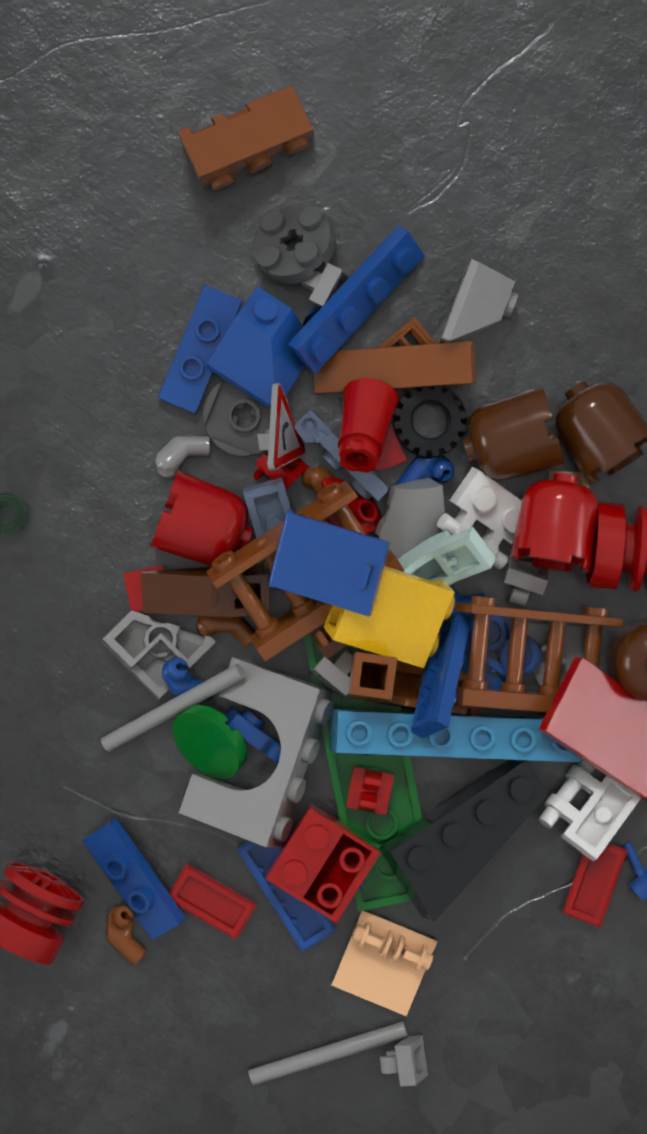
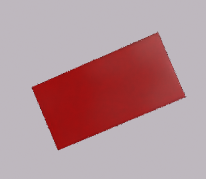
[562,843,629,928]
[169,862,257,940]

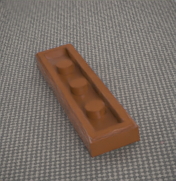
[314,341,476,394]

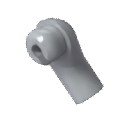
[155,436,211,478]

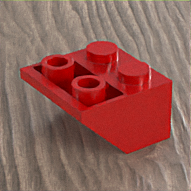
[266,803,381,923]

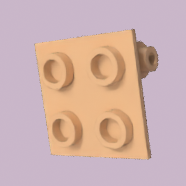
[331,911,438,1016]

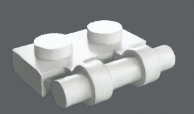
[437,467,521,569]
[538,759,641,862]

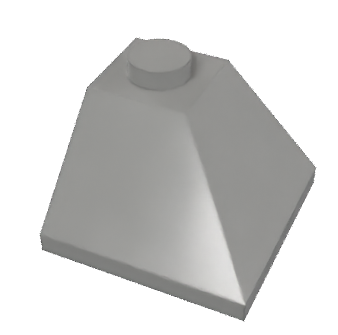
[438,259,519,344]

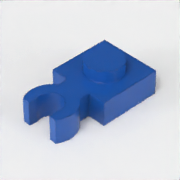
[225,706,281,764]

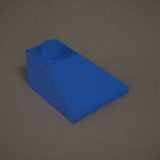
[206,286,305,410]

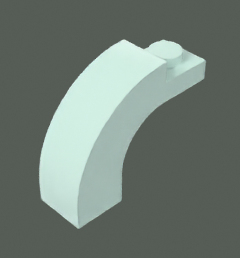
[398,527,496,585]

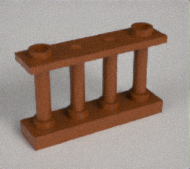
[206,480,405,662]
[455,596,623,712]

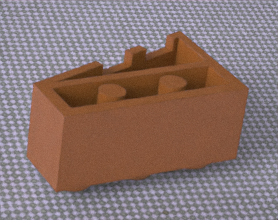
[178,85,314,191]

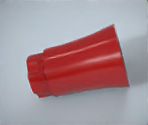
[338,378,399,473]

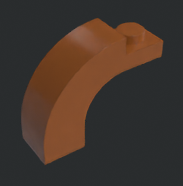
[348,652,468,715]

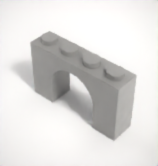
[179,657,333,847]

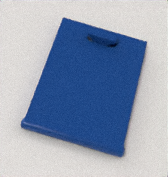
[268,510,390,616]

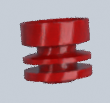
[585,502,647,593]
[0,861,84,965]

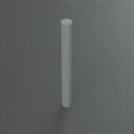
[101,664,245,752]
[248,1021,408,1086]

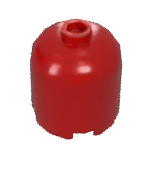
[150,471,253,566]
[510,473,600,573]

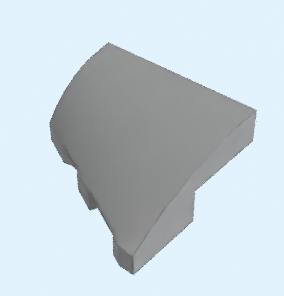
[375,478,445,559]
[102,611,216,700]

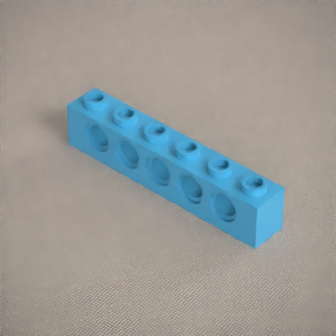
[329,709,582,763]

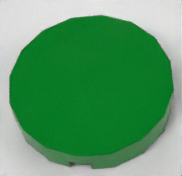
[172,704,247,779]

